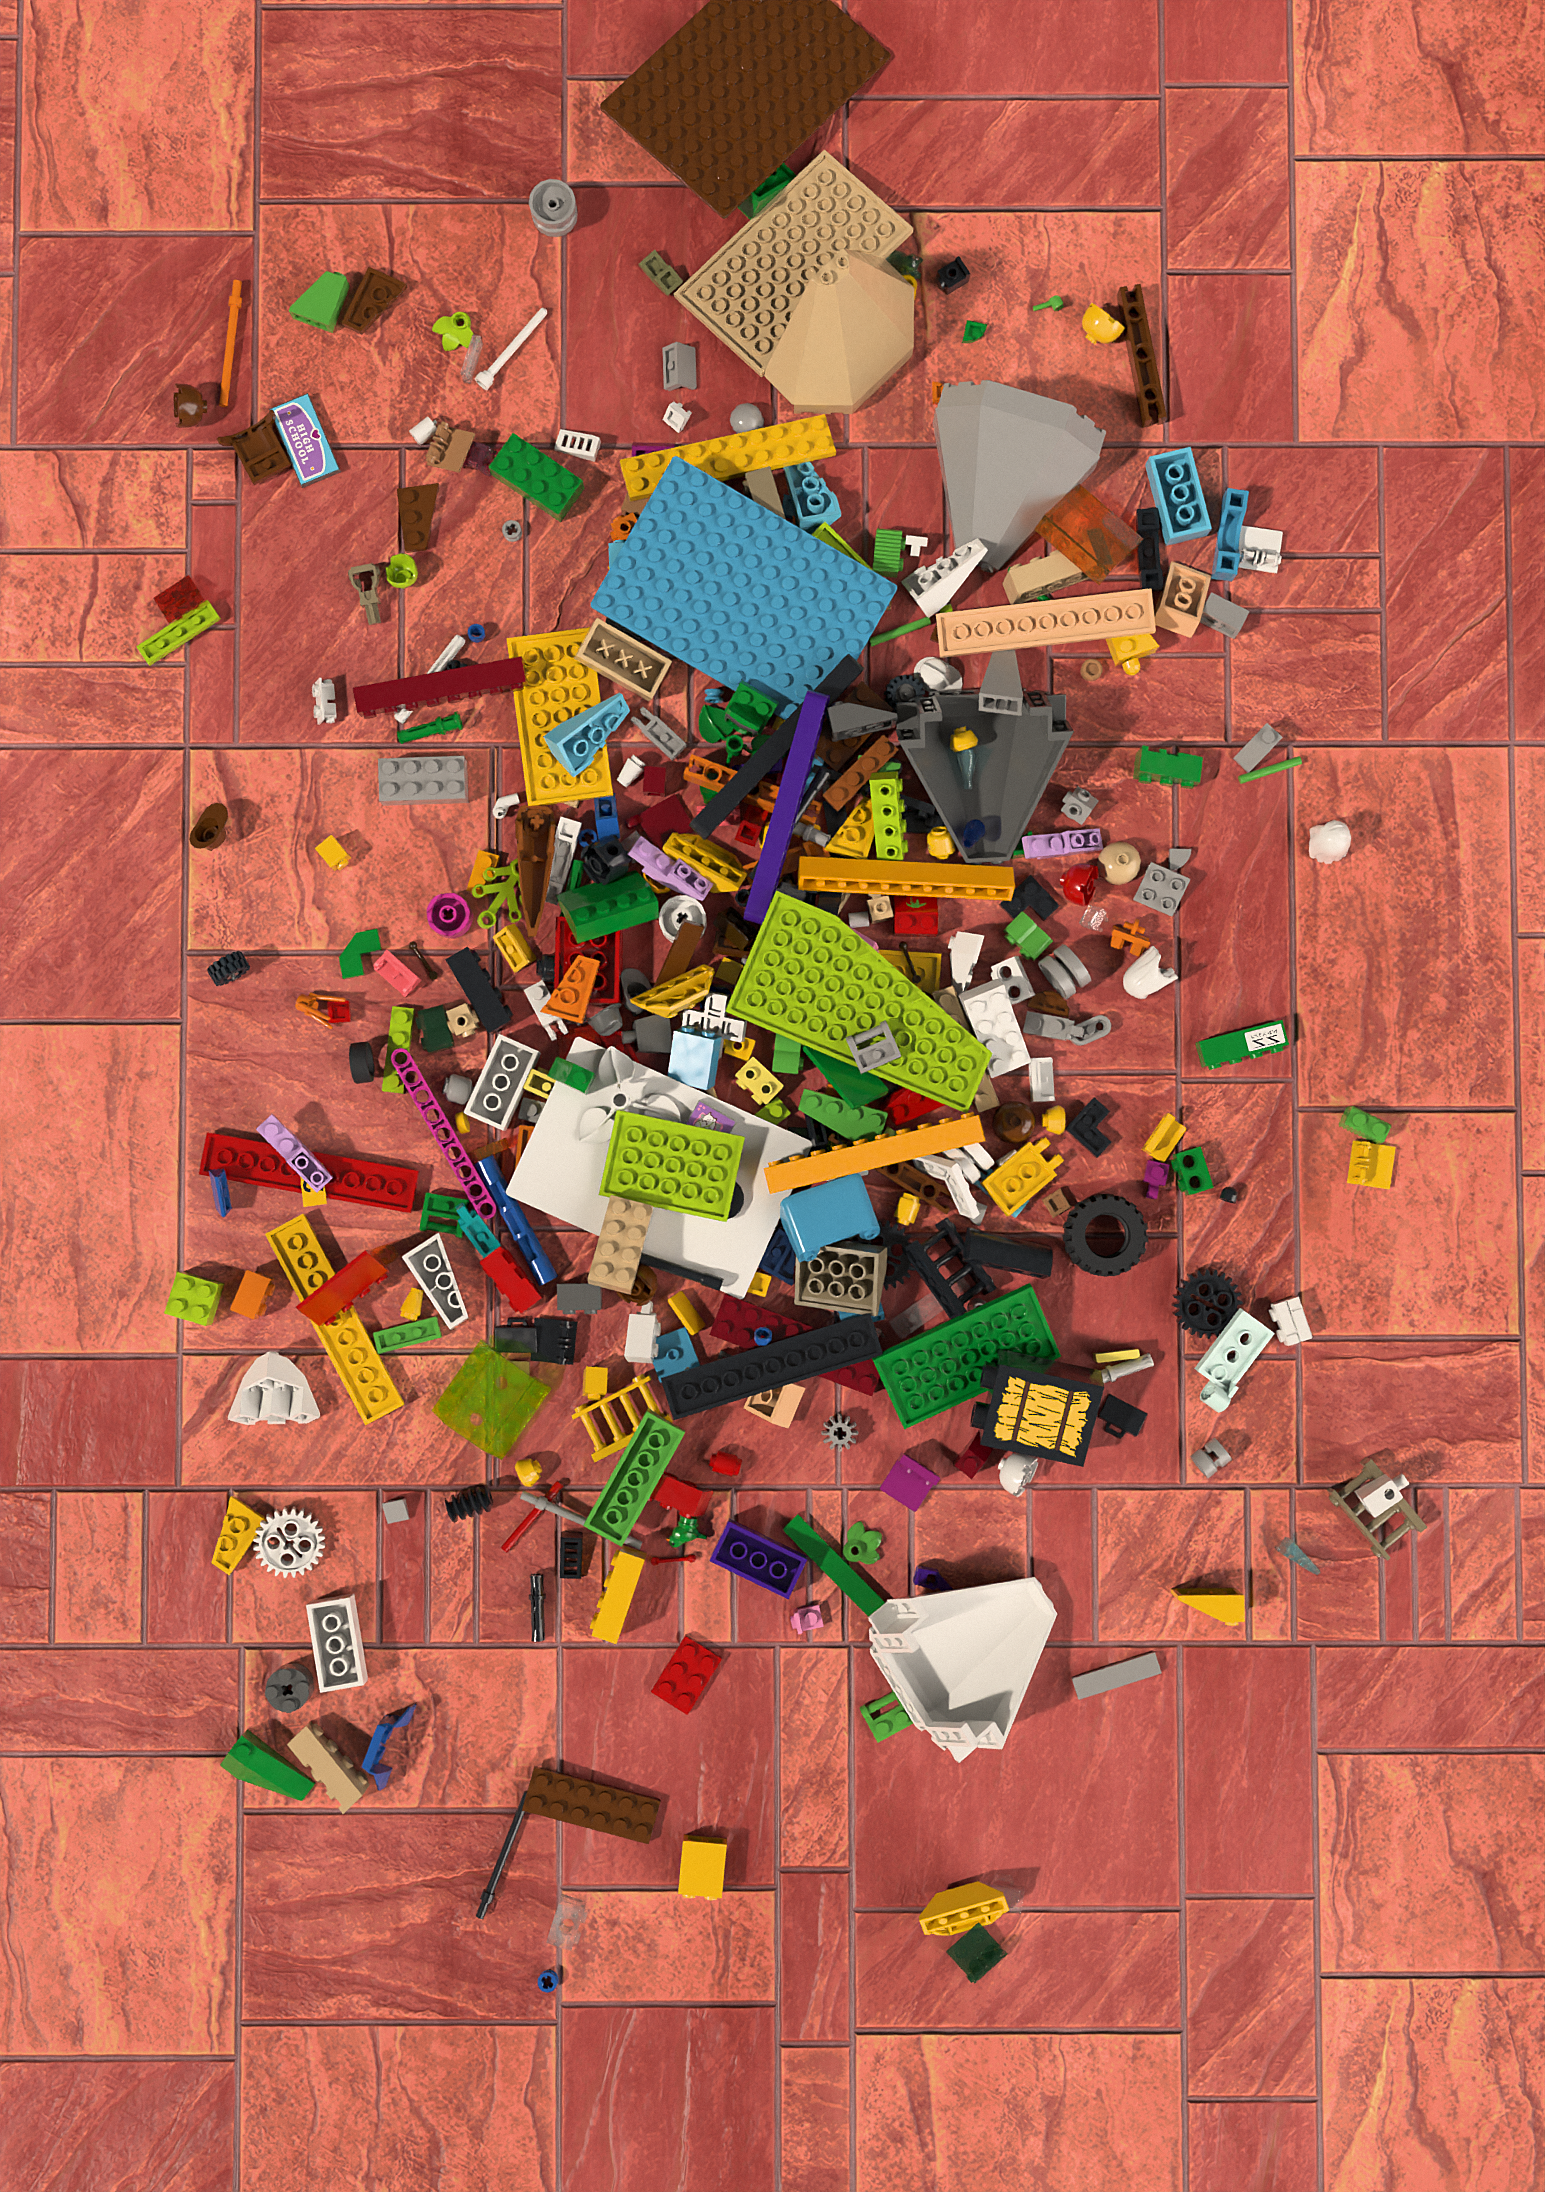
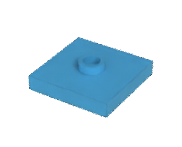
[653,1327,700,1383]

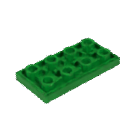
[803,1045,889,1110]

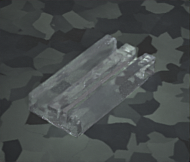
[460,334,483,384]

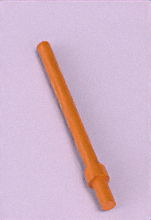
[219,280,242,407]

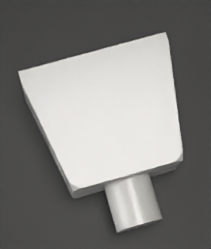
[1354,1473,1409,1518]

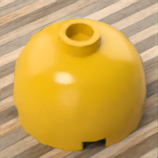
[1082,303,1125,344]

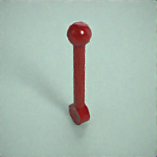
[651,1554,696,1566]

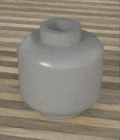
[442,1074,475,1105]

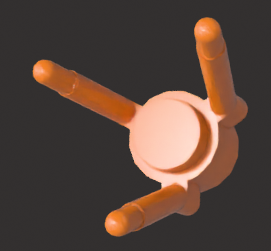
[295,992,346,1029]

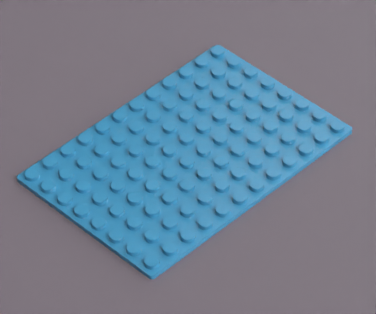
[590,456,897,720]

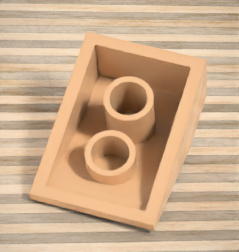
[1154,562,1211,638]

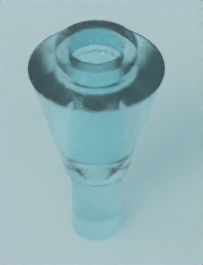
[957,750,978,789]

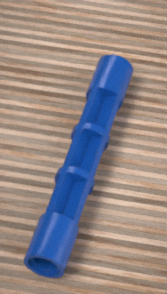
[474,1155,558,1287]

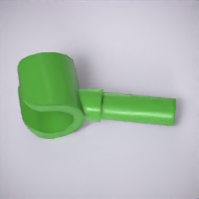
[1033,295,1064,312]

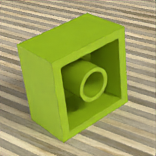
[164,1271,225,1326]

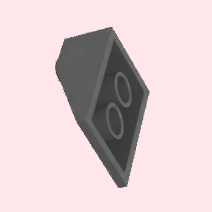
[826,701,898,742]

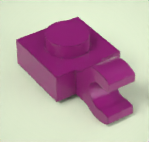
[1143,1160,1169,1199]

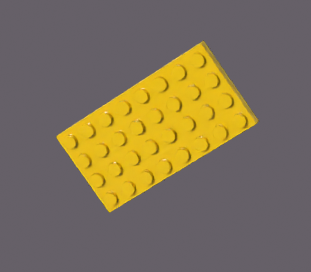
[506,627,613,806]

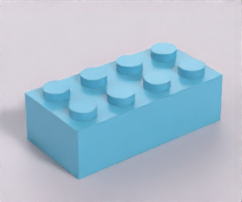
[1145,447,1212,546]

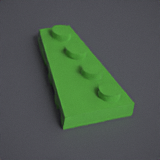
[798,1088,888,1142]

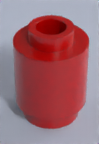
[709,1450,742,1477]

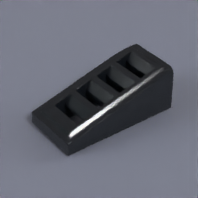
[560,1531,583,1579]

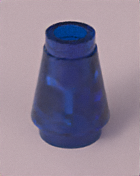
[961,819,985,849]

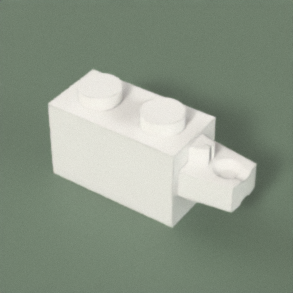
[624,1301,661,1363]

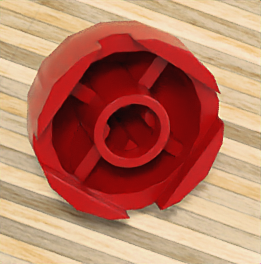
[1060,863,1098,907]

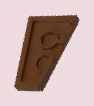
[342,267,408,335]

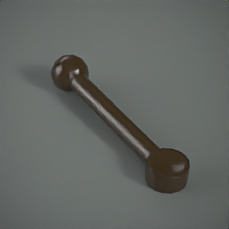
[409,941,438,980]
[899,941,921,984]

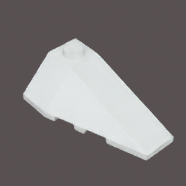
[901,538,988,618]

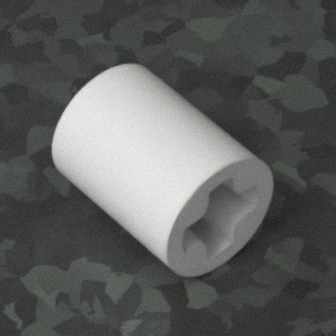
[409,416,437,446]

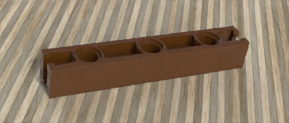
[1117,284,1167,428]
[827,1133,954,1214]

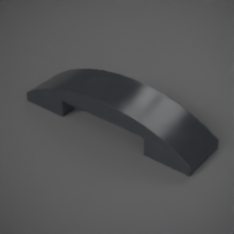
[1136,508,1163,591]

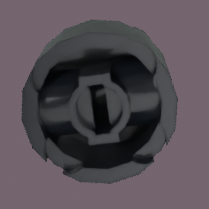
[581,834,632,885]

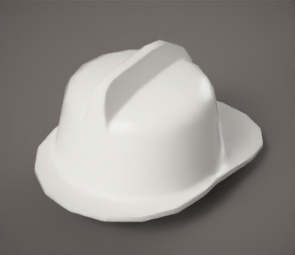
[914,657,963,693]

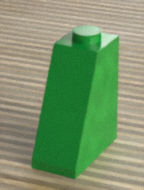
[547,1057,596,1095]

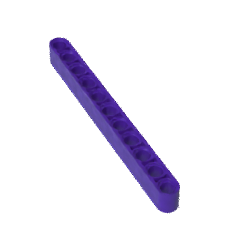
[744,690,830,925]

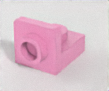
[790,1604,824,1634]

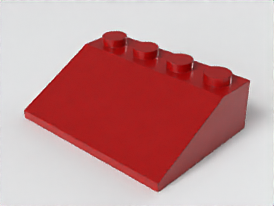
[554,917,623,1006]
[296,1250,390,1327]

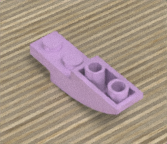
[1022,828,1103,859]
[628,836,713,901]
[256,1113,333,1192]

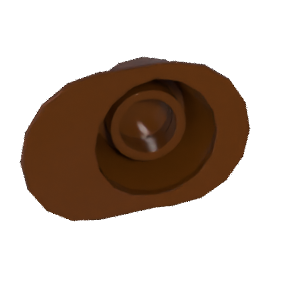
[189,803,228,851]

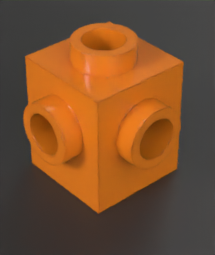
[609,512,637,542]

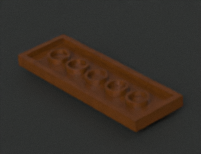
[522,1766,661,1844]

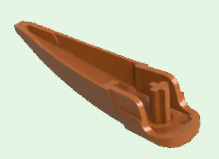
[515,804,557,937]

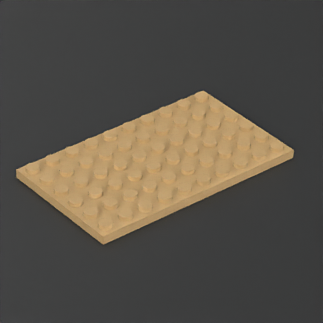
[674,150,913,378]

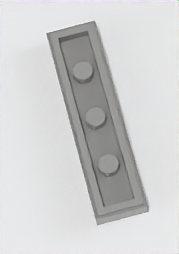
[1071,1651,1161,1700]

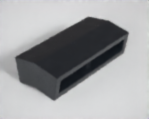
[800,1096,829,1150]

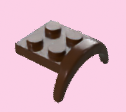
[217,410,292,485]

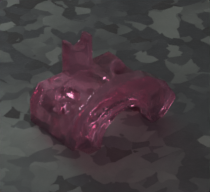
[462,441,498,477]

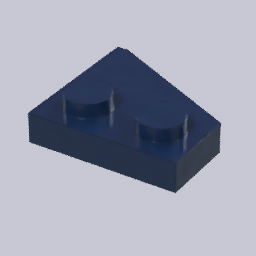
[758,1228,795,1286]

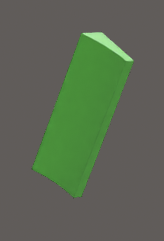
[583,1408,686,1547]

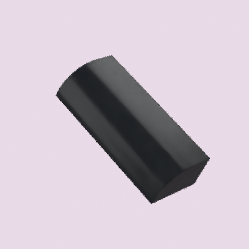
[962,1227,1053,1279]

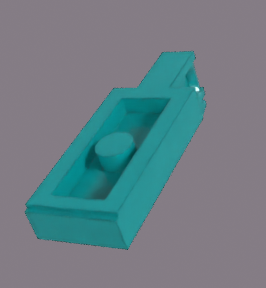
[455,1202,502,1258]

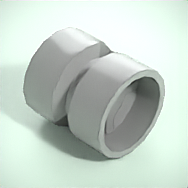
[1190,1438,1232,1478]

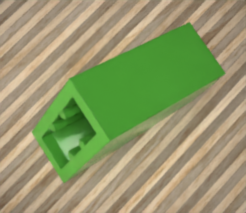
[289,271,350,333]

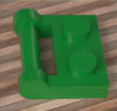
[419,1193,469,1238]

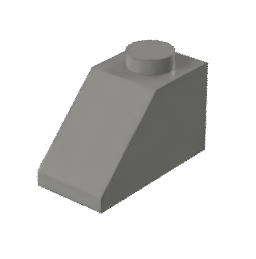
[1233,723,1283,773]

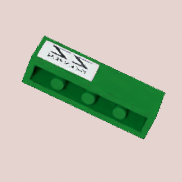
[1195,1020,1289,1070]

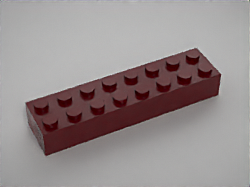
[709,1293,880,1396]

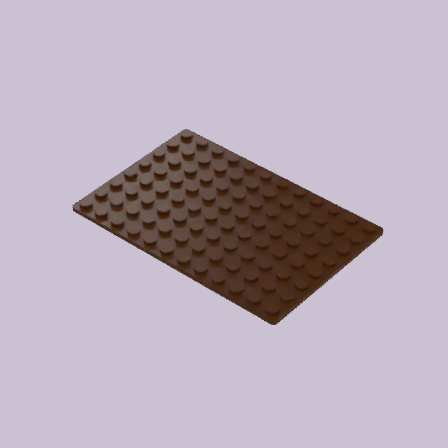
[600,0,891,219]

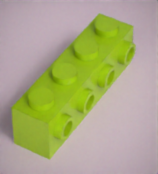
[869,771,908,861]

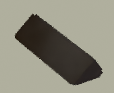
[713,906,759,951]

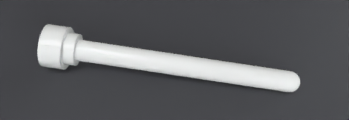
[474,308,547,390]

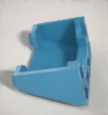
[780,1173,880,1262]

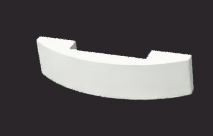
[545,817,582,905]

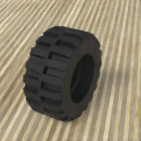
[1062,1194,1149,1277]

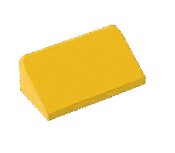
[493,924,537,973]
[667,1291,705,1335]

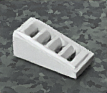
[554,429,601,462]

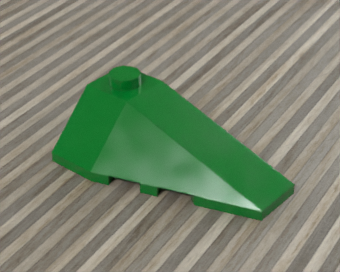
[220,1729,316,1801]

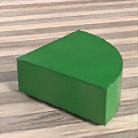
[962,320,987,344]

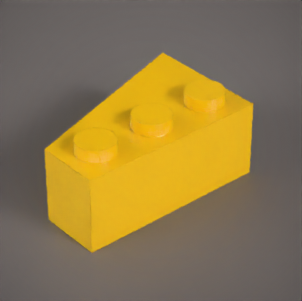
[1106,634,1160,666]

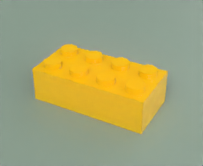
[590,1545,647,1644]

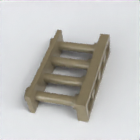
[1327,1457,1427,1561]

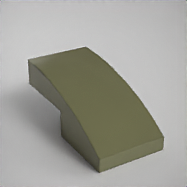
[638,250,683,296]

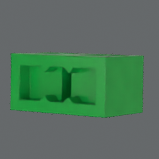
[1171,1146,1214,1196]

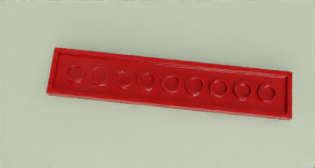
[199,1132,420,1213]

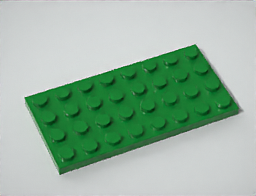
[872,1283,1061,1430]

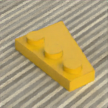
[211,1495,267,1575]

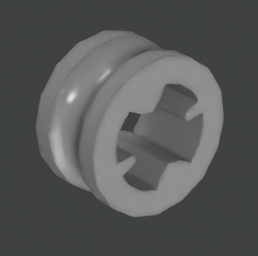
[502,520,522,542]

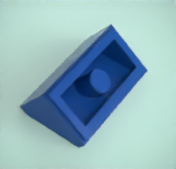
[209,1169,232,1217]

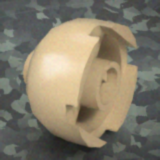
[1097,841,1141,885]

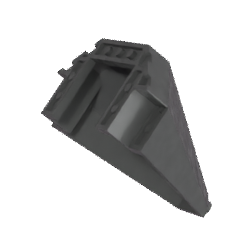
[895,687,1074,865]

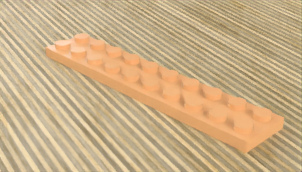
[936,588,1156,658]

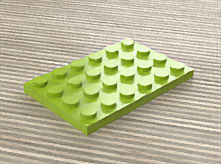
[599,1109,745,1222]

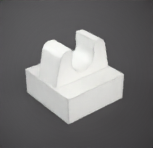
[663,402,691,433]
[905,535,928,557]

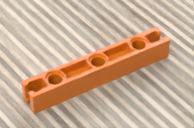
[684,754,822,826]

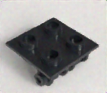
[530,1318,578,1365]

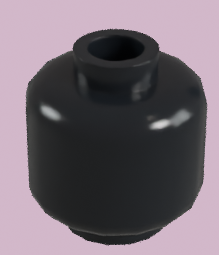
[536,954,562,982]

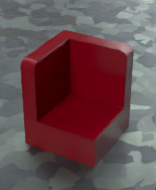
[643,766,666,797]

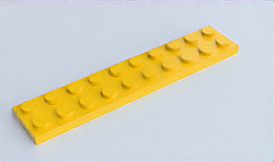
[620,414,836,502]
[265,1214,405,1425]

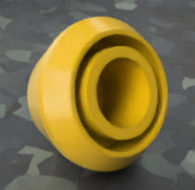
[950,726,978,752]
[1041,1105,1065,1135]
[515,1458,542,1487]

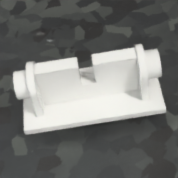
[312,678,337,725]

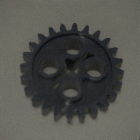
[851,1220,915,1290]
[1171,1268,1243,1339]

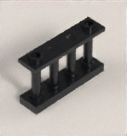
[902,1217,997,1319]

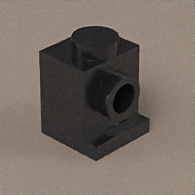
[935,256,970,295]

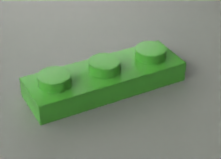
[373,1316,442,1354]

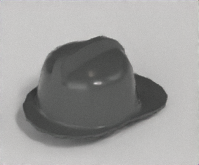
[621,968,652,1017]
[577,1003,622,1036]

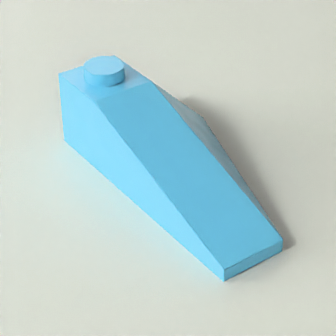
[783,462,841,535]
[543,693,630,777]

